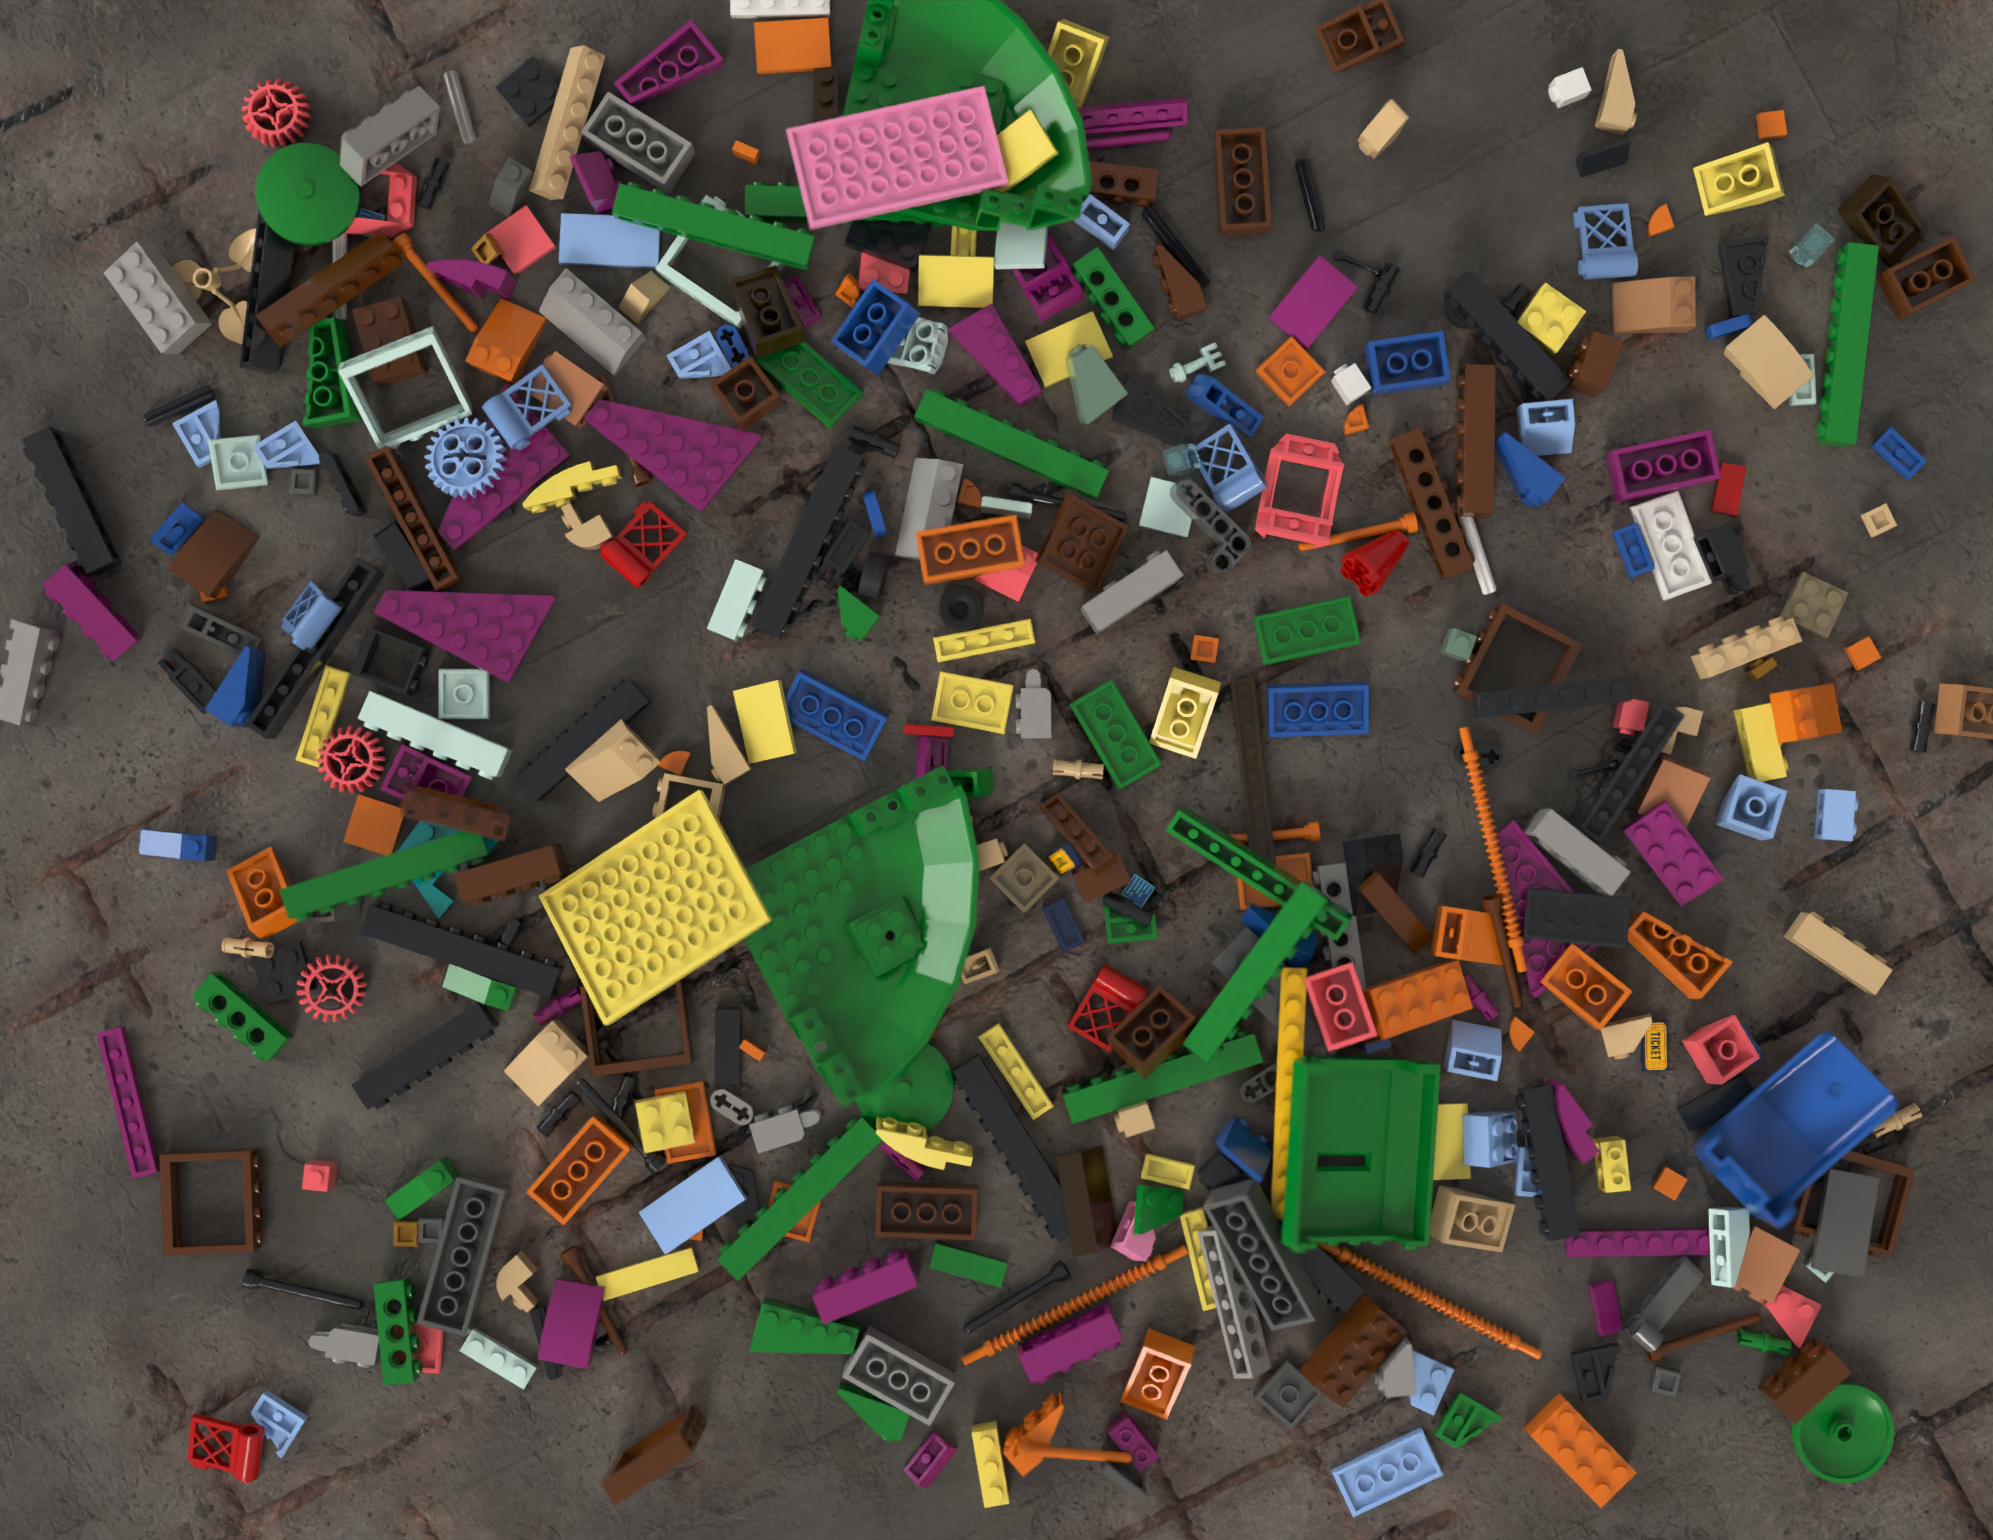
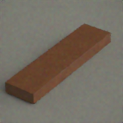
[1039,792,1117,876]
[1357,871,1433,954]

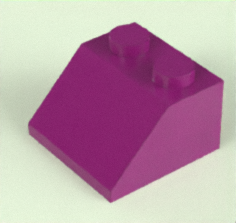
[569,151,622,215]

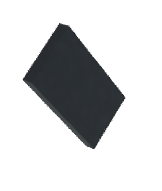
[1523,888,1631,948]

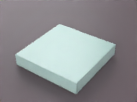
[994,221,1048,269]
[208,435,268,491]
[1139,477,1197,538]
[981,496,1032,519]
[438,669,490,719]

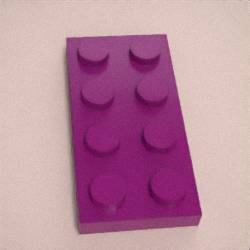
[1622,800,1724,906]

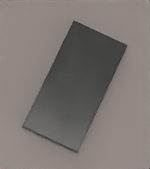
[1811,1168,1880,1278]

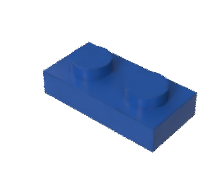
[1871,427,1927,480]
[150,502,205,556]
[1611,523,1655,579]

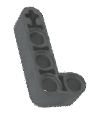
[1170,479,1251,574]
[1622,1255,1705,1352]

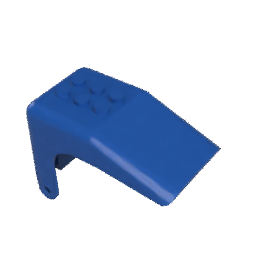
[1693,1031,1899,1227]

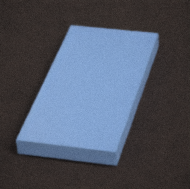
[559,213,661,269]
[639,1156,748,1255]
[1331,1427,1444,1517]

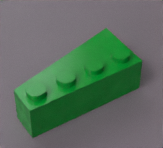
[303,317,362,429]
[749,1297,861,1354]

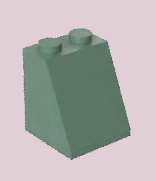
[1065,344,1128,425]

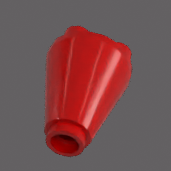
[1340,530,1409,597]

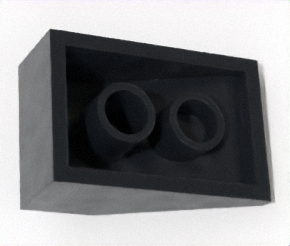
[1342,833,1403,916]

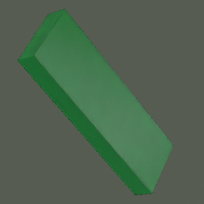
[929,1242,1008,1287]

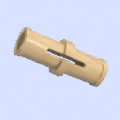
[1053,759,1104,780]
[222,937,275,958]
[1871,1103,1922,1139]

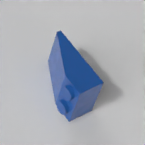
[1495,432,1566,508]
[205,646,266,728]
[1213,1116,1273,1183]

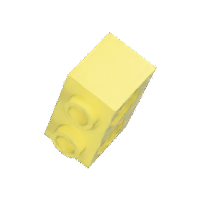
[1593,1136,1631,1193]

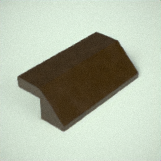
[1055,1145,1117,1257]

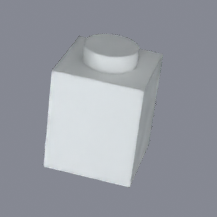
[1548,67,1591,108]
[1331,363,1371,405]

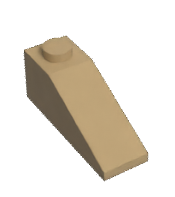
[1594,49,1637,135]
[1358,99,1409,159]
[707,705,753,785]

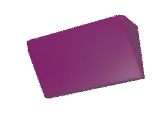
[783,275,822,330]
[916,736,949,779]
[1588,1279,1622,1336]
[904,1431,957,1488]

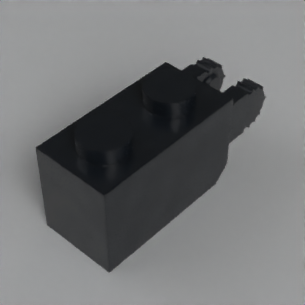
[1693,522,1751,595]

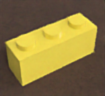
[1733,703,1788,782]
[972,1421,1009,1508]

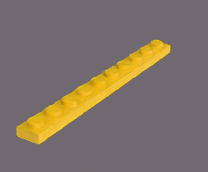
[1271,967,1307,1220]

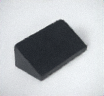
[1575,138,1630,177]

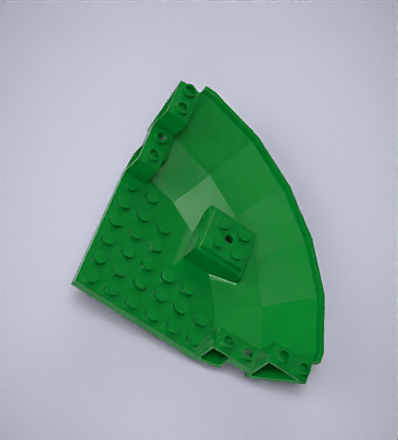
[843,0,1092,231]
[743,765,980,1107]

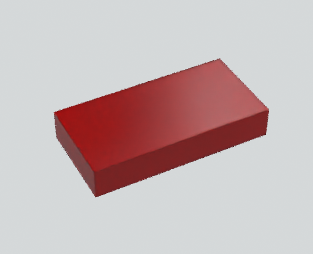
[1710,462,1746,517]
[903,724,955,738]

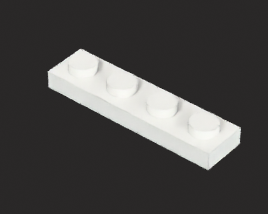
[730,0,830,18]

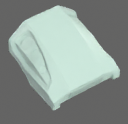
[887,317,948,374]

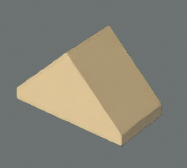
[619,271,670,325]
[961,946,1000,984]

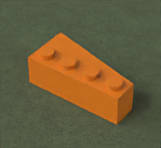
[1627,912,1733,999]

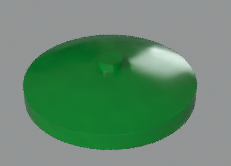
[255,143,360,246]
[856,1043,954,1132]
[1792,1381,1895,1484]

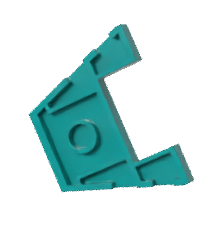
[397,821,500,919]

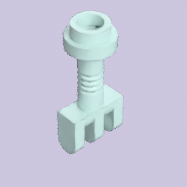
[1169,342,1226,383]

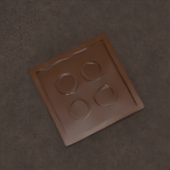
[1034,493,1129,594]

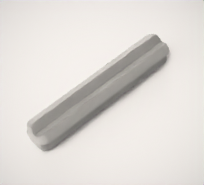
[443,70,476,144]

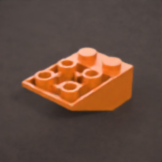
[1430,905,1509,965]
[1003,1391,1064,1477]

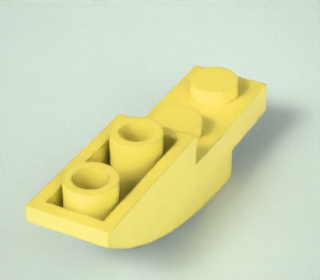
[523,461,623,513]
[876,1117,973,1170]

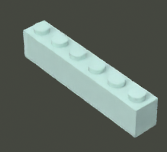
[358,691,513,780]

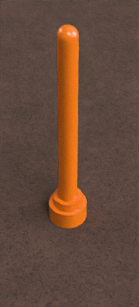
[392,233,478,332]
[1298,512,1418,551]
[1230,821,1320,843]
[1013,1439,1132,1463]

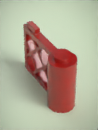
[599,501,687,589]
[1067,963,1149,1052]
[187,1413,264,1483]

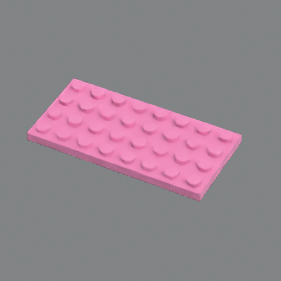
[786,86,1008,230]

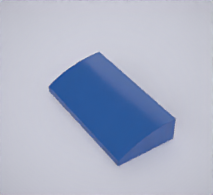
[785,669,890,762]
[1266,681,1369,737]

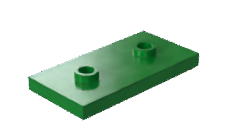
[756,340,864,430]
[1252,595,1361,666]
[1069,679,1162,790]

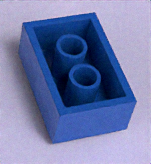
[830,279,921,375]
[1364,331,1451,396]

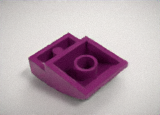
[1010,233,1084,322]
[1268,256,1358,350]
[426,259,518,300]
[380,743,472,799]
[1547,1078,1600,1163]
[538,1278,606,1369]

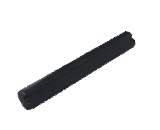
[1141,206,1210,290]

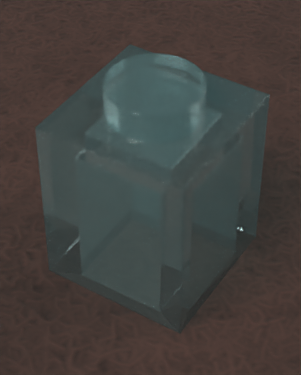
[1789,223,1835,267]
[1162,443,1201,475]

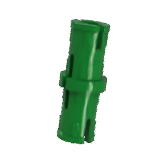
[1736,1329,1791,1356]

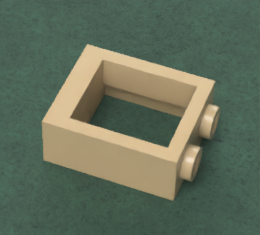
[652,773,726,820]

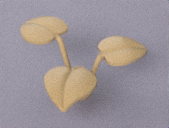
[172,229,256,345]

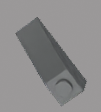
[177,602,262,656]

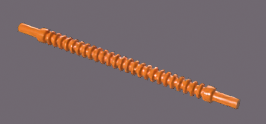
[1459,726,1528,972]
[1317,1242,1542,1360]
[961,1245,1189,1366]

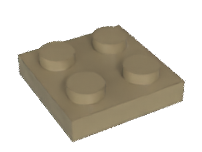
[1780,572,1848,639]
[989,843,1059,913]

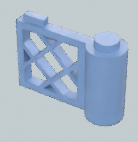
[1573,203,1638,280]
[482,364,572,451]
[1187,424,1268,514]
[281,581,342,650]

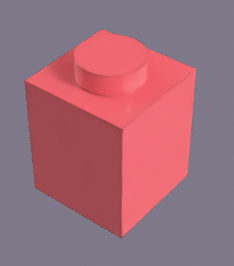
[1612,699,1649,736]
[302,1160,338,1192]

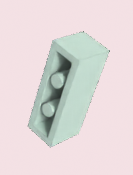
[707,559,767,641]

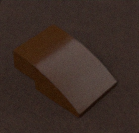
[1315,0,1406,74]
[167,510,260,598]

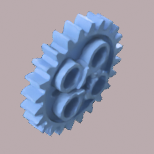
[424,417,507,499]

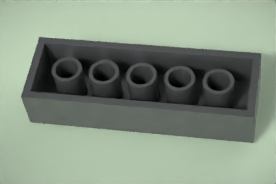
[1209,926,1340,1056]
[417,1172,512,1337]
[1203,1179,1323,1331]

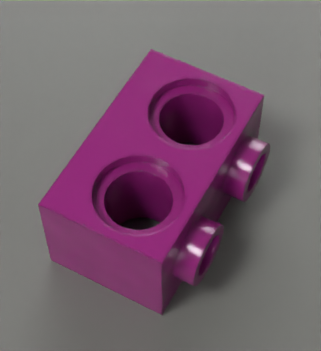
[1107,1411,1159,1473]

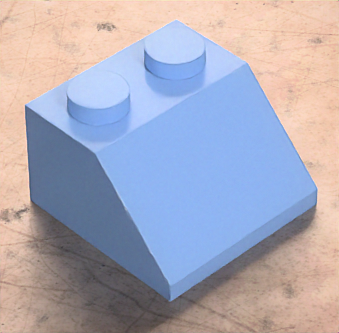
[1715,774,1787,841]

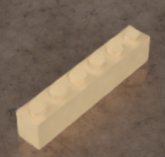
[529,45,605,200]

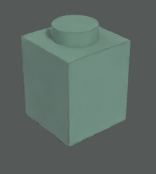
[1440,628,1477,662]

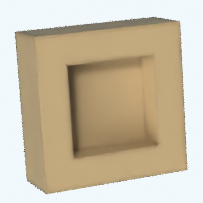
[1860,503,1897,537]

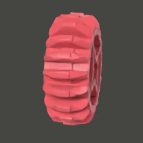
[242,78,311,148]
[316,726,386,793]
[297,954,367,1022]

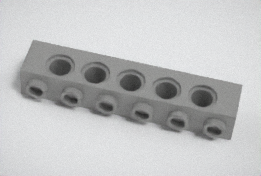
[1312,862,1366,989]
[1198,1225,1271,1379]

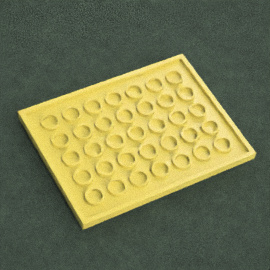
[539,790,772,1025]

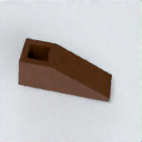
[1152,244,1207,322]

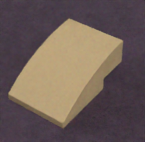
[1724,315,1814,410]

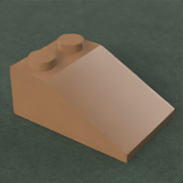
[1612,277,1696,333]
[1934,684,1993,739]

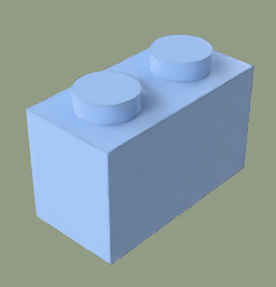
[1074,194,1130,251]
[1814,789,1858,841]

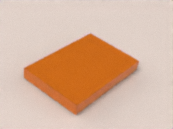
[754,18,832,74]
[1237,853,1313,910]
[654,1081,717,1164]

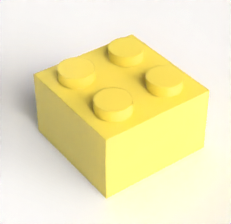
[1516,282,1586,358]
[635,1090,695,1153]

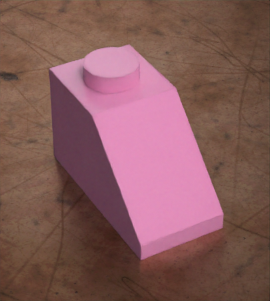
[1110,1201,1156,1261]

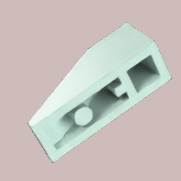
[1709,1206,1750,1288]

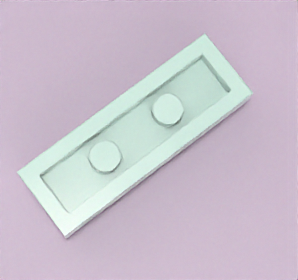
[460,1327,538,1390]

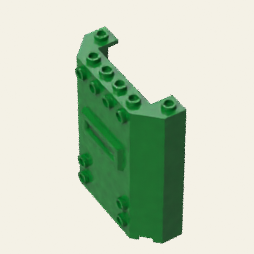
[1282,1056,1441,1253]

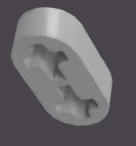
[710,1088,755,1125]

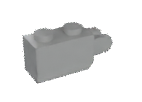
[1016,669,1051,739]
[749,1105,822,1154]
[308,1323,381,1368]

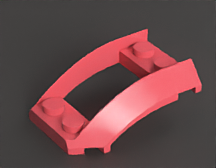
[345,163,417,239]
[1255,434,1345,549]

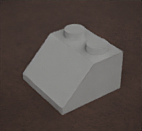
[1373,1336,1417,1398]

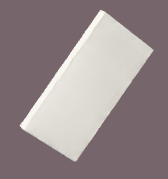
[1629,490,1712,601]

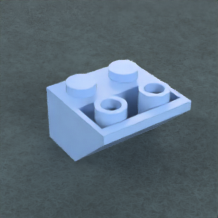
[1516,399,1575,456]
[1442,1019,1502,1081]
[1462,1111,1519,1168]

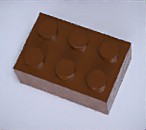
[1876,236,1977,320]
[352,296,428,387]
[1107,985,1197,1079]
[1759,1338,1852,1424]

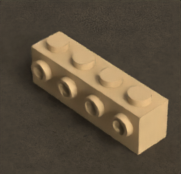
[1691,616,1802,679]
[1784,911,1892,995]

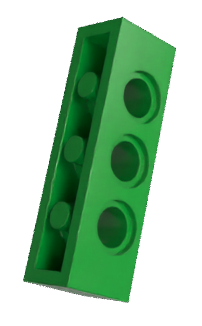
[1072,247,1155,350]
[192,972,294,1062]
[373,1277,423,1386]

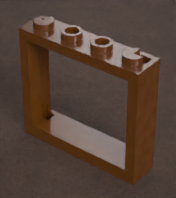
[1452,603,1583,734]
[400,783,511,841]
[580,977,694,1077]
[160,1148,264,1256]
[1786,1150,1916,1258]
[601,1406,706,1506]

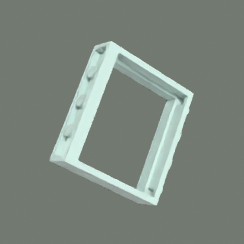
[655,195,785,330]
[338,326,473,449]

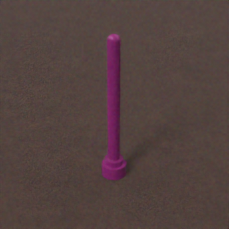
[1086,130,1171,150]

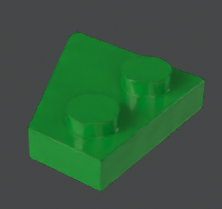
[1102,896,1158,945]
[1133,1185,1184,1235]
[1434,1391,1502,1448]

